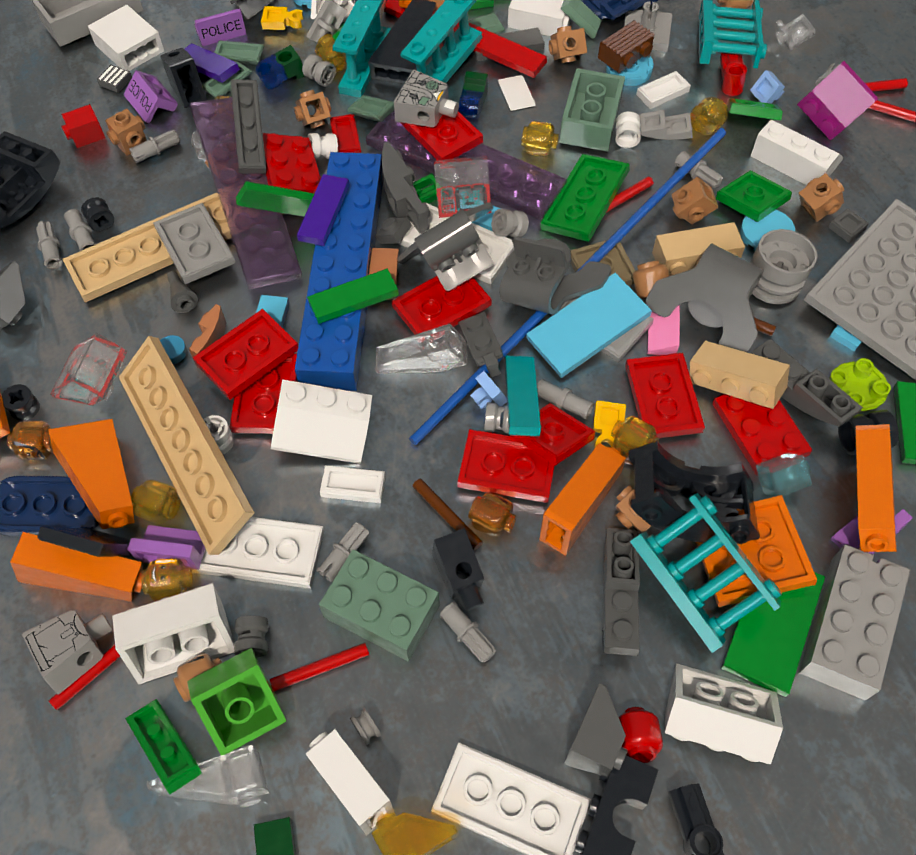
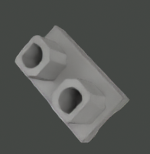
[306,0,348,49]

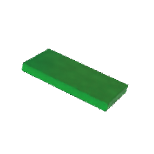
[540,154,630,242]
[721,572,825,697]

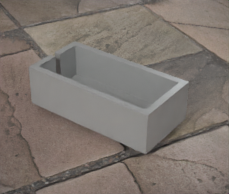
[32,0,144,47]
[799,544,910,701]

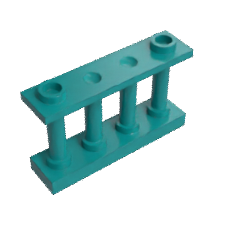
[333,0,391,98]
[400,0,482,83]
[698,0,767,69]
[630,493,782,653]

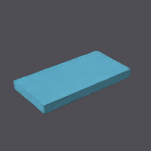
[526,272,652,378]

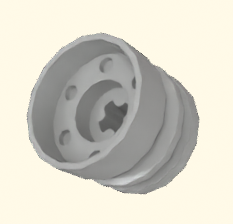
[750,229,817,305]

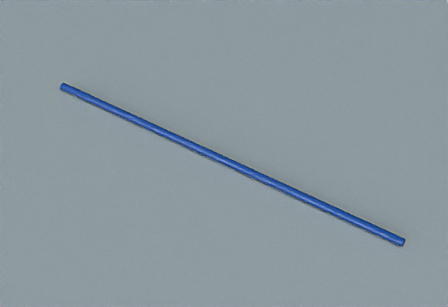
[409,128,726,445]

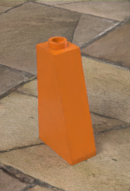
[48,419,135,530]
[856,424,897,552]
[539,443,626,556]
[10,532,146,602]

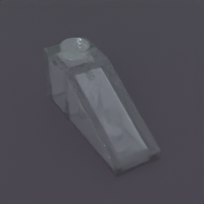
[375,324,467,374]
[146,745,269,808]

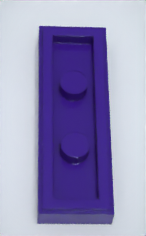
[184,43,240,83]
[297,174,349,246]

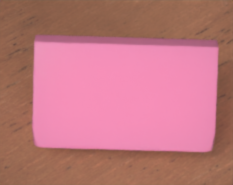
[647,305,680,355]

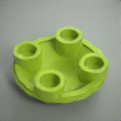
[829,358,891,411]

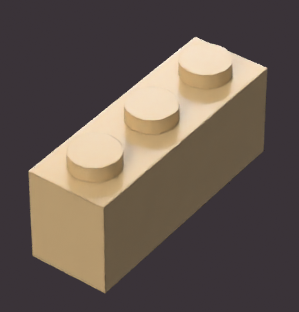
[652,222,745,276]
[690,340,790,409]

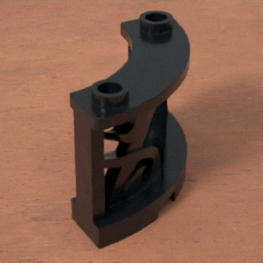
[629,441,760,544]

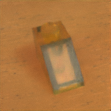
[371,812,458,855]

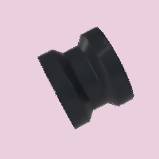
[81,197,114,231]
[2,384,40,421]

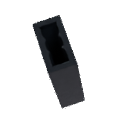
[368,0,437,84]

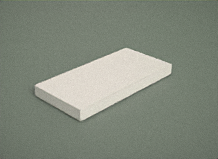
[399,203,514,285]
[185,517,324,589]
[431,743,591,855]

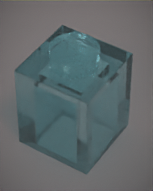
[756,453,812,496]

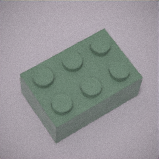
[559,68,625,151]
[319,549,440,662]

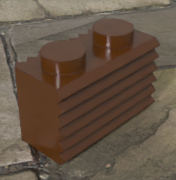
[598,20,654,73]

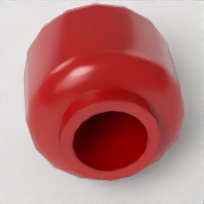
[619,707,663,763]

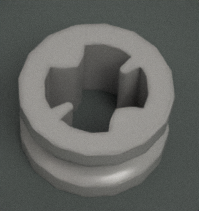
[350,708,381,745]

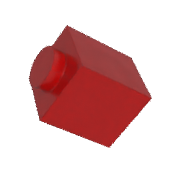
[61,104,105,148]

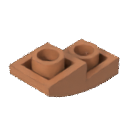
[369,248,399,300]
[189,304,226,357]

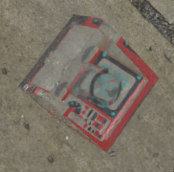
[434,156,491,218]
[50,333,128,406]

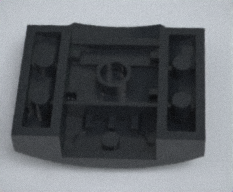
[0,131,61,228]

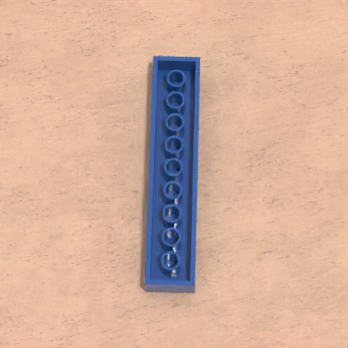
[295,152,383,391]

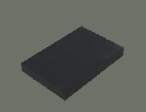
[37,526,133,557]

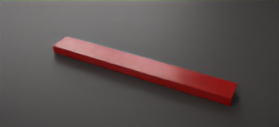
[384,0,547,78]

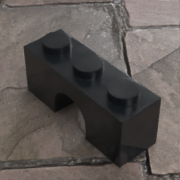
[574,756,659,855]

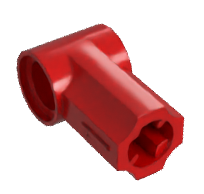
[720,53,747,96]

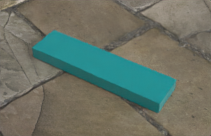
[505,356,541,436]

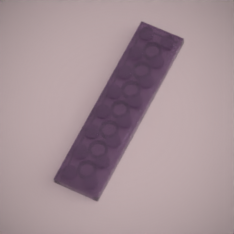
[190,97,302,289]
[366,110,567,220]

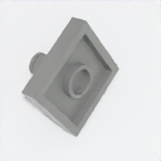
[624,2,672,52]

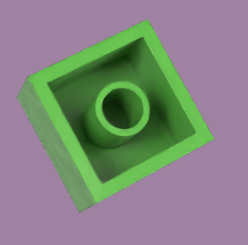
[187,648,287,756]

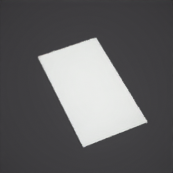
[498,75,536,111]

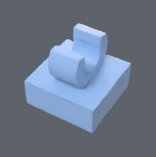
[750,70,785,104]
[470,371,507,409]

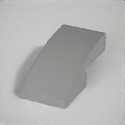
[639,110,693,140]

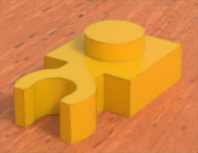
[261,6,304,30]
[592,400,626,450]

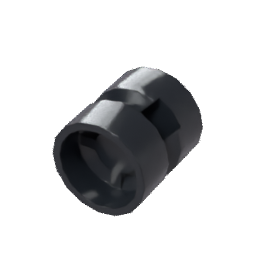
[838,410,899,455]

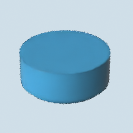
[160,335,187,364]

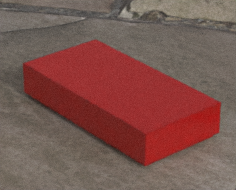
[330,114,361,153]

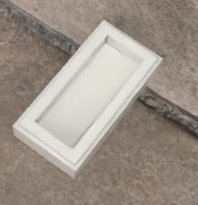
[636,71,691,109]
[320,465,386,503]

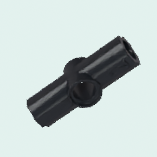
[668,783,724,855]

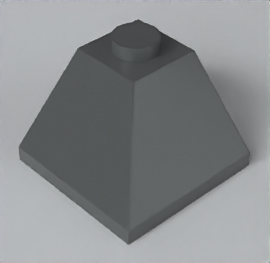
[0,261,25,329]
[564,683,628,777]

